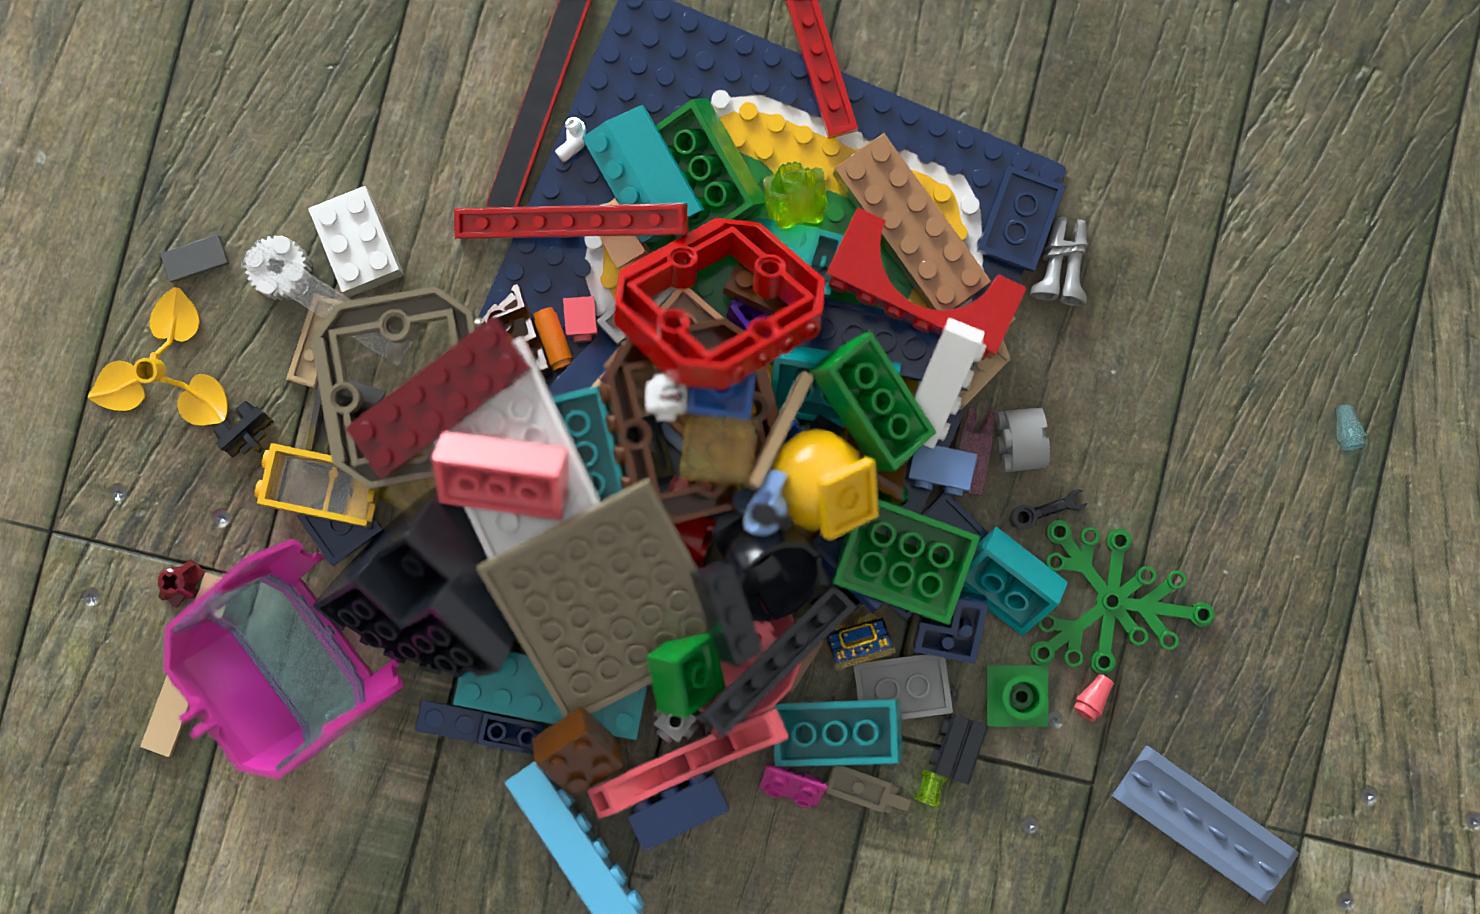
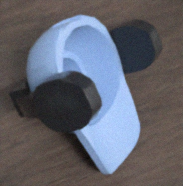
[731,470,793,535]

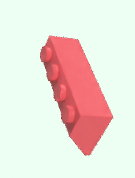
[432,431,569,520]

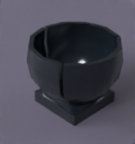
[711,514,823,621]

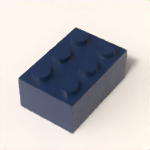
[628,772,729,851]

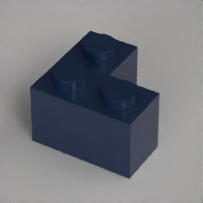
[913,591,988,664]

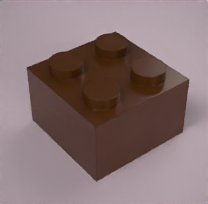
[532,707,624,798]

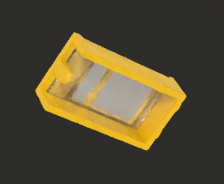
[255,443,380,529]

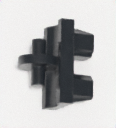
[213,401,274,458]

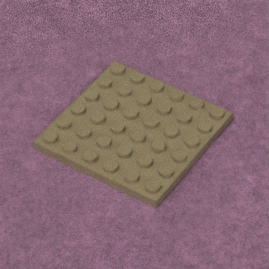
[477,478,710,718]

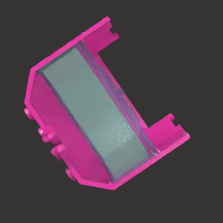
[163,539,404,779]

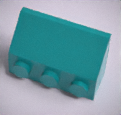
[962,527,1068,636]

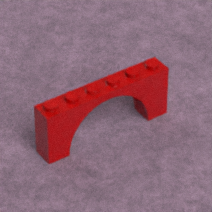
[824,207,1026,360]

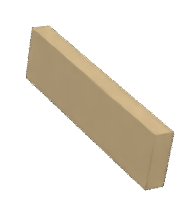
[743,371,814,491]

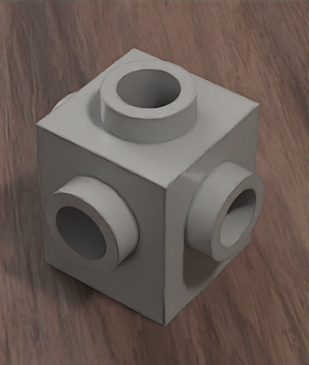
[653,709,698,743]

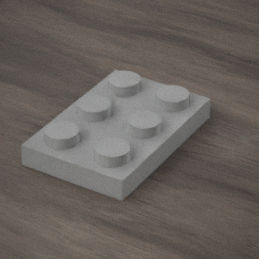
[853,654,953,720]

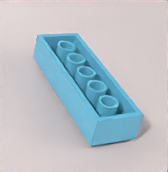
[504,762,645,914]

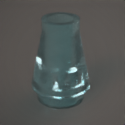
[1335,404,1368,451]

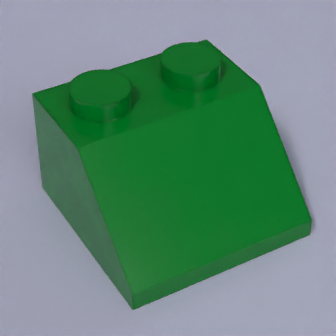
[646,632,726,718]

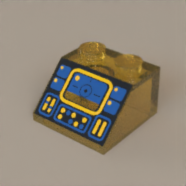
[824,613,896,670]

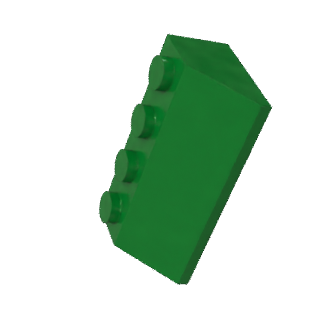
[809,331,937,471]

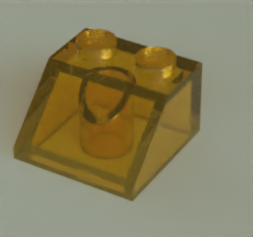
[679,415,758,488]

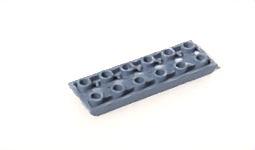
[1111,745,1299,904]

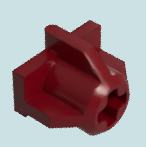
[157,559,207,607]

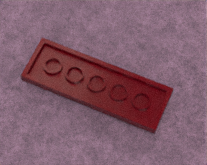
[345,316,532,479]

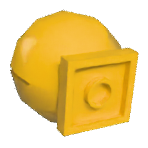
[769,429,879,540]

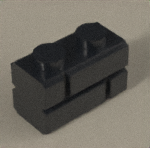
[928,713,989,785]

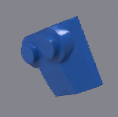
[686,351,756,422]

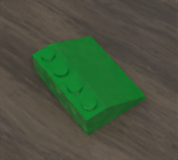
[656,98,768,239]
[832,499,980,624]

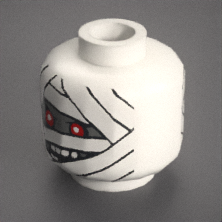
[646,374,687,421]

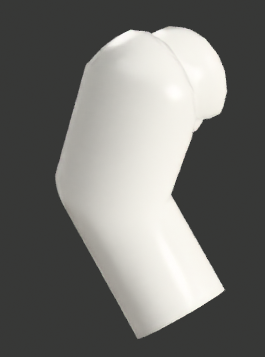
[555,117,586,163]

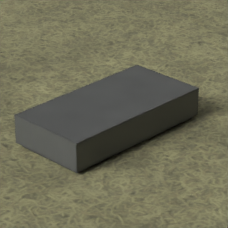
[160,234,229,283]

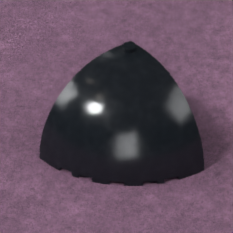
[312,486,515,677]

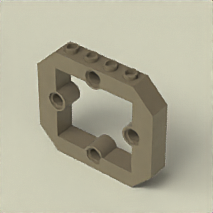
[311,286,482,489]

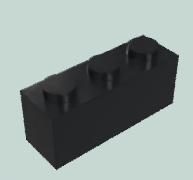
[690,561,764,666]

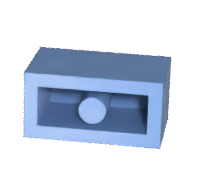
[909,445,978,496]

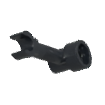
[1009,489,1087,530]

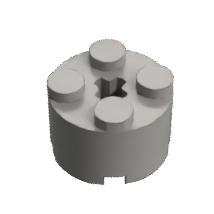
[996,408,1050,472]

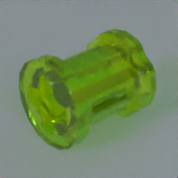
[914,769,948,807]

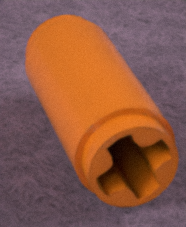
[533,307,573,372]

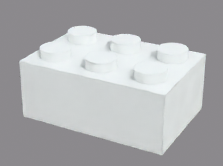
[308,186,404,298]

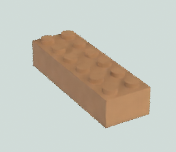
[833,133,992,310]

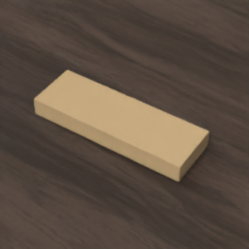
[286,293,342,389]

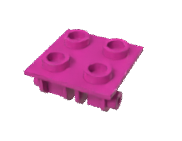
[759,763,827,808]

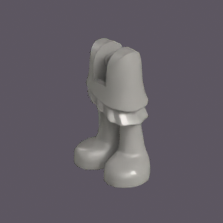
[1030,216,1088,306]

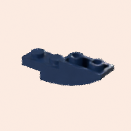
[415,699,544,755]

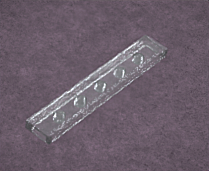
[240,240,414,367]

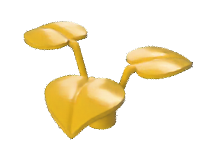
[88,287,228,426]

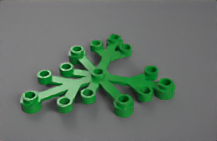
[1029,520,1215,674]

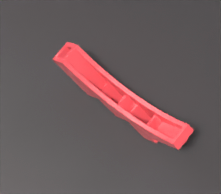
[587,708,788,819]

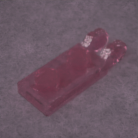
[959,407,995,496]

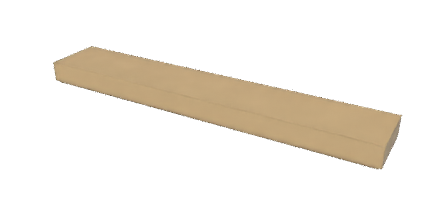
[140,573,232,757]

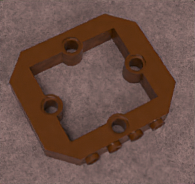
[598,318,785,524]

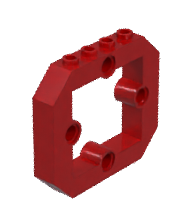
[614,218,825,390]

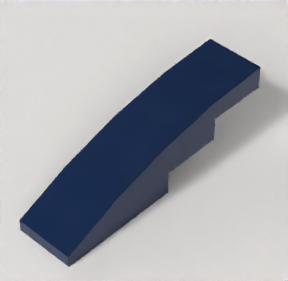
[548,331,627,397]

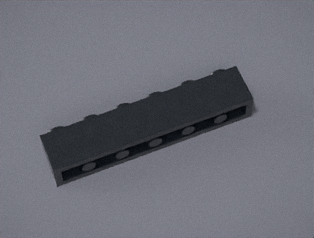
[697,584,856,740]

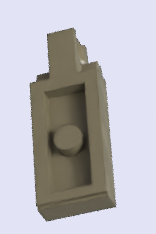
[825,765,912,814]

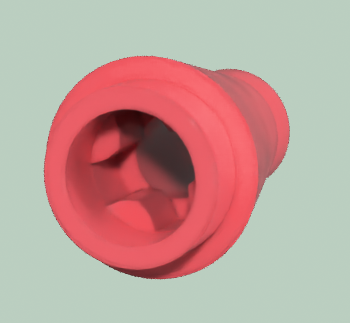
[1073,674,1114,722]

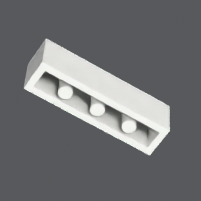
[914,318,986,449]

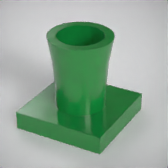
[986,665,1048,727]

